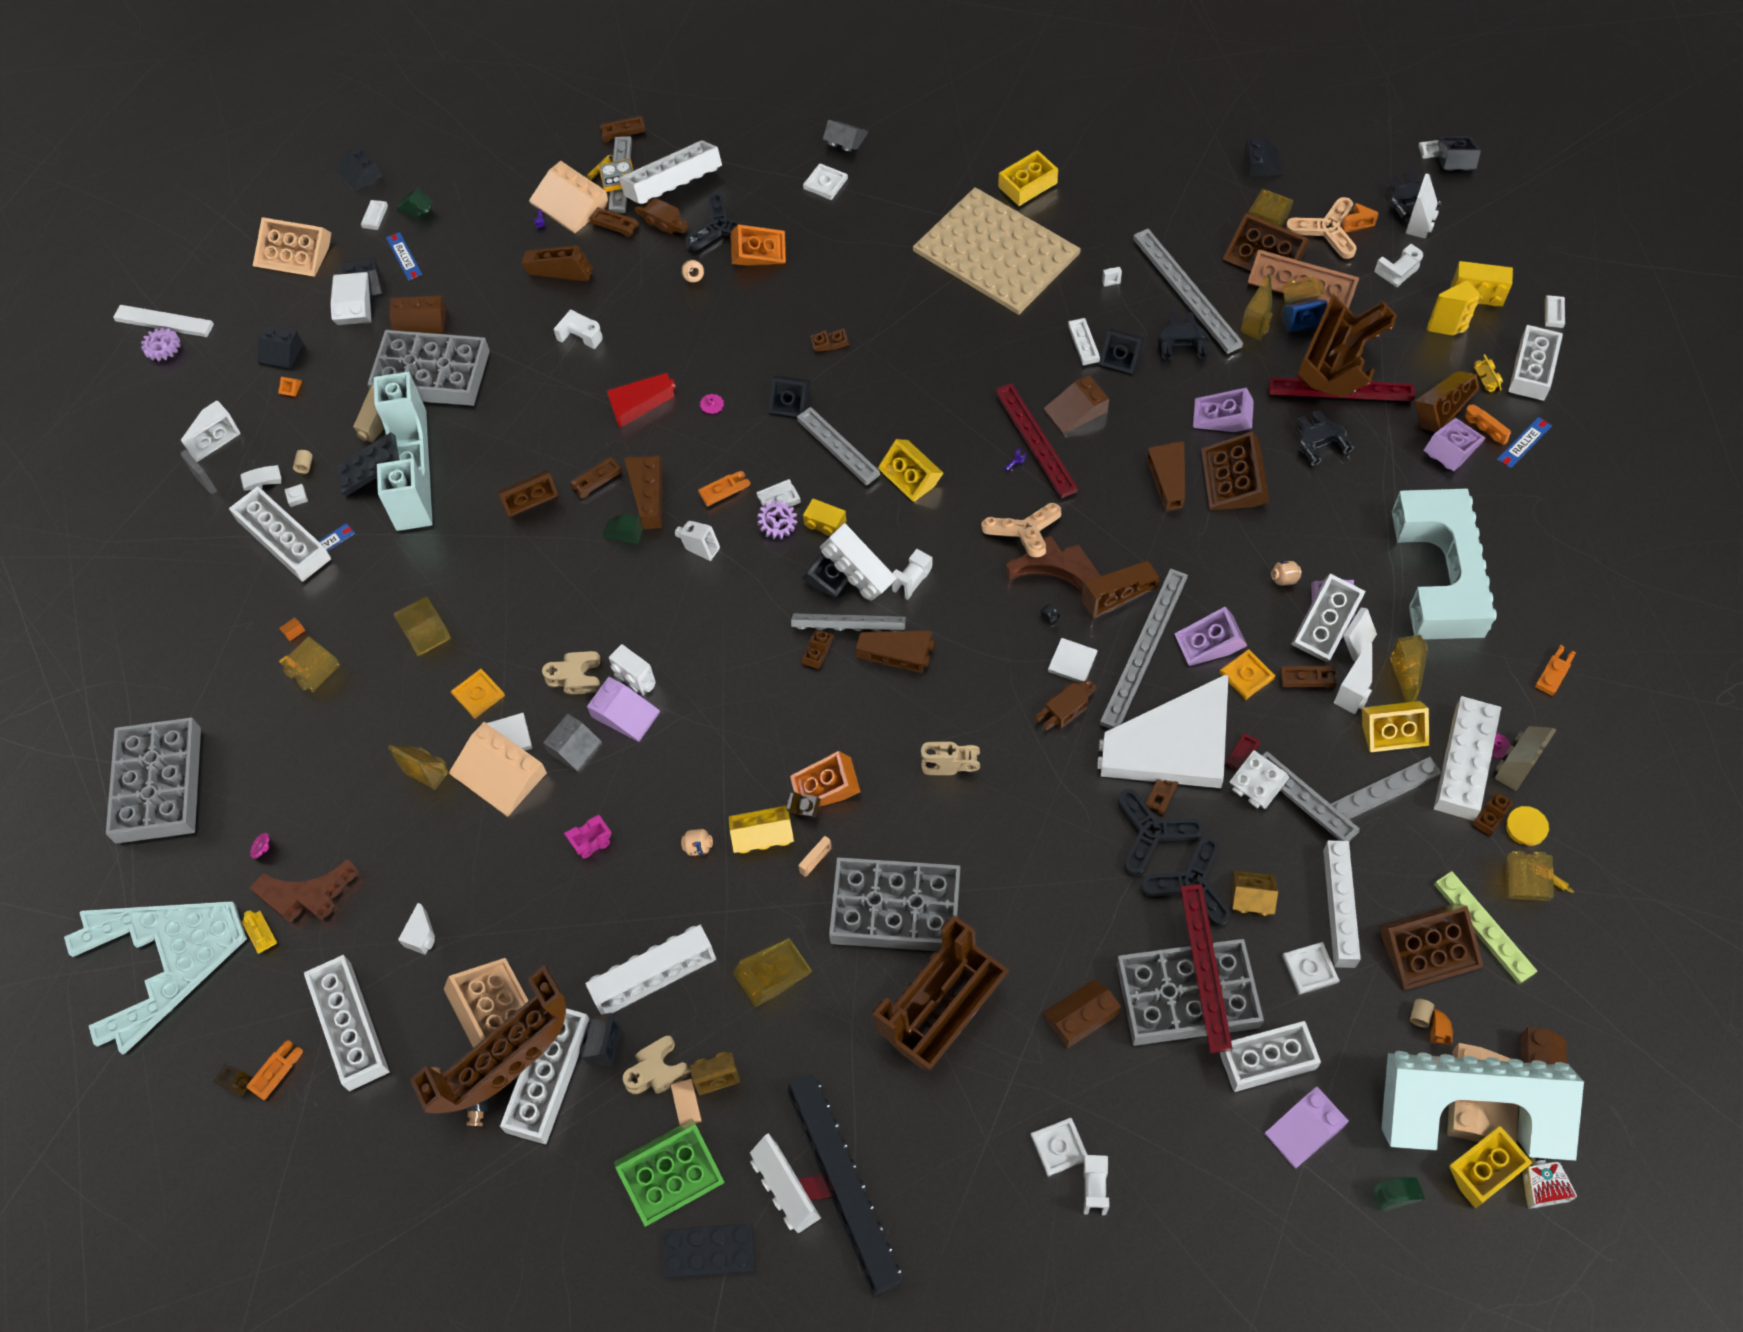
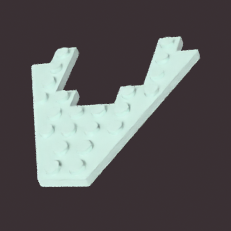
[64,902,247,1054]

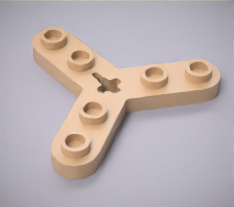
[1286,197,1356,259]
[981,503,1061,557]

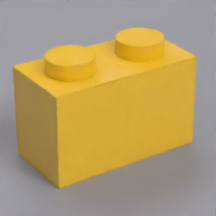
[803,499,846,536]

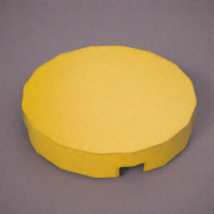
[1506,806,1549,846]

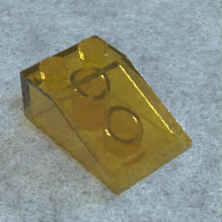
[1241,274,1273,340]
[393,596,451,656]
[1390,635,1428,703]
[388,744,449,790]
[733,938,812,1007]

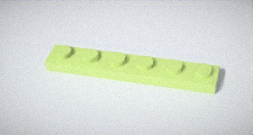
[1434,871,1537,984]

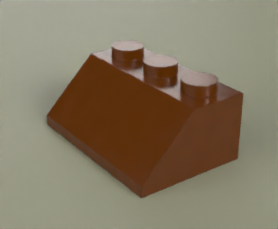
[389,295,446,334]
[496,470,558,517]
[1042,979,1121,1049]
[1520,1027,1567,1065]

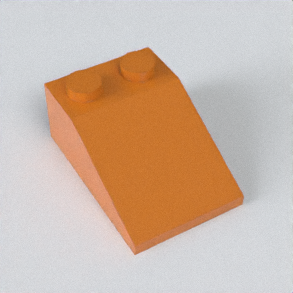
[731,225,786,266]
[790,751,861,807]

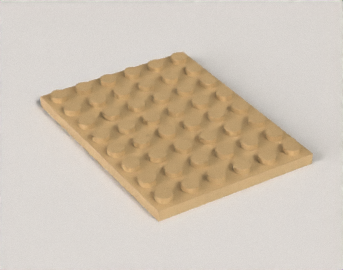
[913,187,1081,315]

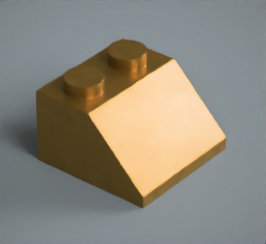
[1231,870,1278,915]
[690,1052,740,1096]

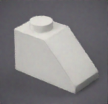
[398,903,435,955]

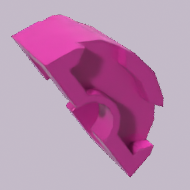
[564,815,612,858]

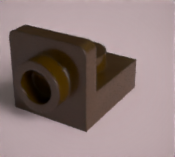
[786,791,821,818]
[213,1063,253,1097]

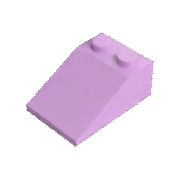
[1193,388,1254,432]
[1424,418,1485,471]
[1175,607,1247,666]
[587,677,660,742]
[1265,1087,1348,1169]

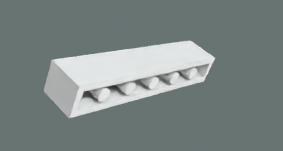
[1323,841,1361,968]

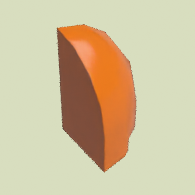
[1430,1009,1453,1046]

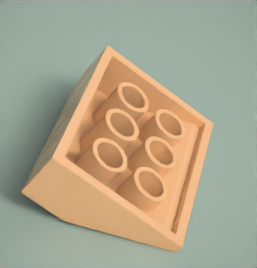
[529,161,609,234]
[253,218,331,277]
[449,722,547,817]
[444,958,528,1048]
[1447,1043,1518,1144]

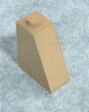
[354,385,384,443]

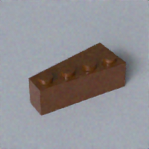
[1414,371,1480,432]
[624,456,663,529]
[1082,561,1160,618]

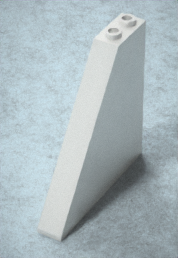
[1097,675,1228,788]

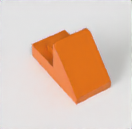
[1341,204,1378,232]

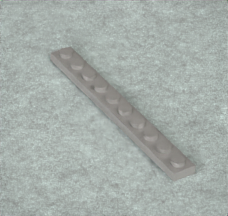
[1133,229,1243,354]
[1100,569,1188,729]

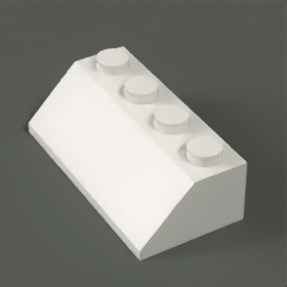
[750,1134,821,1233]

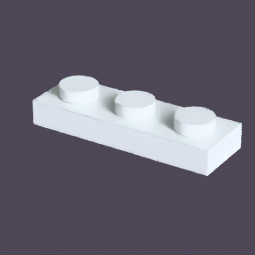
[1068,318,1100,365]

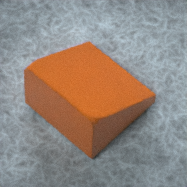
[278,377,302,397]
[279,618,305,641]

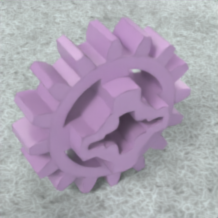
[141,327,180,361]
[757,500,797,540]

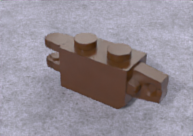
[635,197,688,234]
[1035,679,1096,730]

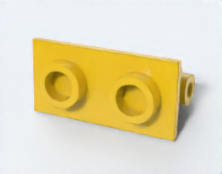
[1474,354,1503,392]
[241,910,277,954]

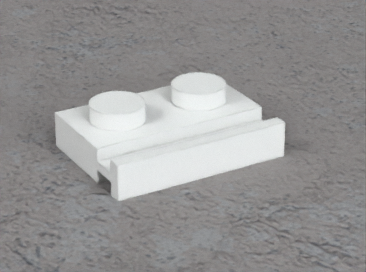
[757,479,801,512]

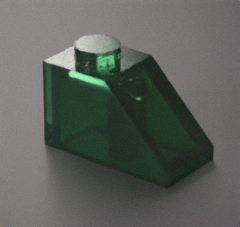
[396,187,432,217]
[603,513,643,544]
[1374,1177,1425,1211]

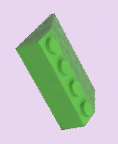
[614,1119,725,1227]

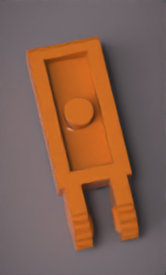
[1464,404,1511,446]
[698,471,750,506]
[1535,645,1576,696]
[246,1040,303,1101]

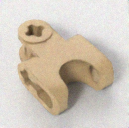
[542,651,600,694]
[921,742,980,775]
[623,1036,691,1094]

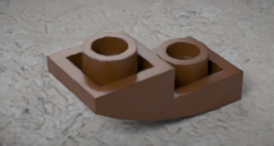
[810,328,850,351]
[801,629,834,669]
[1473,791,1514,836]

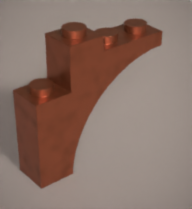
[1006,536,1101,592]
[250,859,358,923]

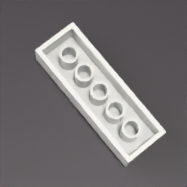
[619,140,722,204]
[229,486,331,582]
[1434,696,1501,821]
[585,925,716,1014]
[304,955,390,1091]
[500,1009,591,1145]

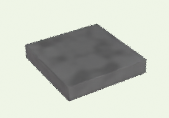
[180,449,217,494]

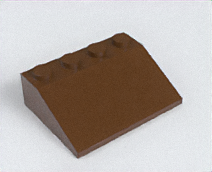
[1223,213,1309,272]
[1201,431,1270,510]
[1379,903,1484,990]

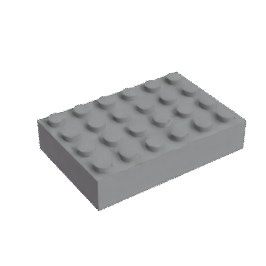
[367,330,490,406]
[106,718,201,843]
[829,858,960,951]
[1116,939,1264,1046]

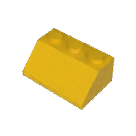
[1426,280,1481,336]
[878,439,943,501]
[1362,701,1429,752]
[729,805,794,853]
[1449,1126,1533,1209]

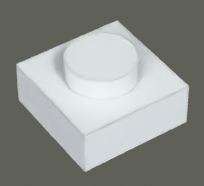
[1102,267,1122,287]
[285,484,308,507]

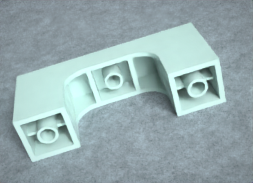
[374,372,433,531]
[1392,489,1497,640]
[1381,1051,1584,1160]

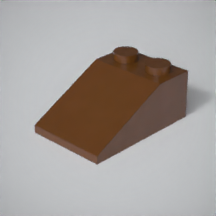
[1044,375,1109,434]

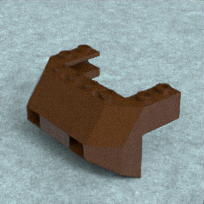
[1297,293,1397,397]
[873,915,1010,1070]

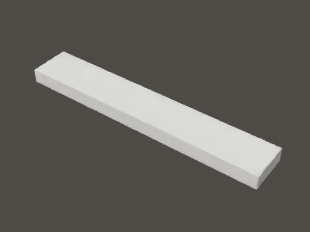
[113,305,214,337]

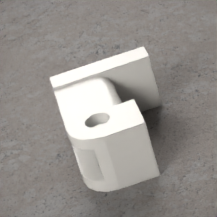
[1374,244,1423,287]
[554,309,602,349]
[892,549,932,600]
[1084,1155,1109,1215]

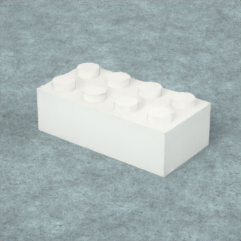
[1508,325,1563,401]
[820,523,897,601]
[1291,574,1366,662]
[1219,1021,1321,1092]

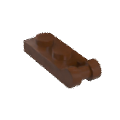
[599,116,646,142]
[590,207,639,237]
[570,457,622,498]
[1280,666,1337,688]
[1146,779,1178,816]

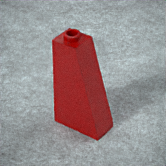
[607,373,676,428]

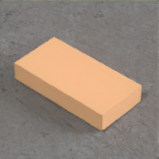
[798,836,832,877]
[671,1079,702,1125]

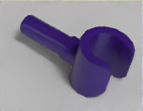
[534,209,545,228]
[1004,449,1026,471]

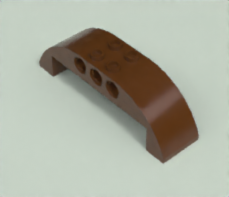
[410,965,566,1113]

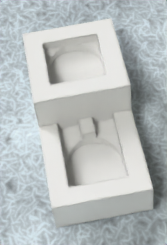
[241,465,281,491]

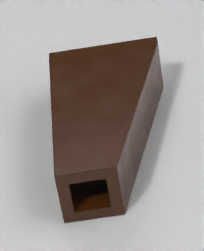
[521,245,593,281]
[1146,441,1185,511]
[856,631,935,673]

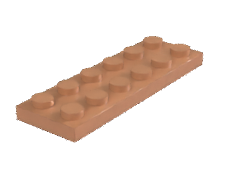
[1248,250,1359,309]

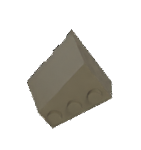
[1495,726,1556,791]

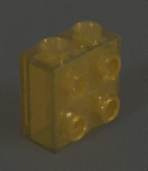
[1248,189,1293,227]
[1282,276,1324,305]
[281,636,340,693]
[1506,851,1554,901]

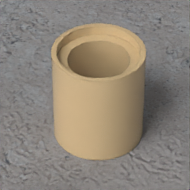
[293,450,313,474]
[1410,999,1434,1027]

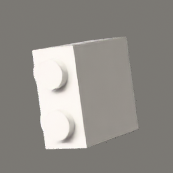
[609,644,656,696]
[1230,750,1290,809]

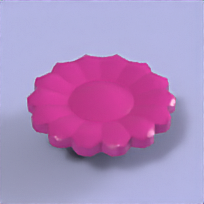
[700,394,724,414]
[1491,733,1511,759]
[250,833,269,859]

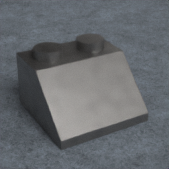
[823,120,868,151]
[543,714,602,772]

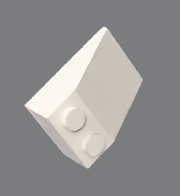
[1406,174,1439,239]
[331,272,371,325]
[181,400,241,462]
[1334,641,1372,714]

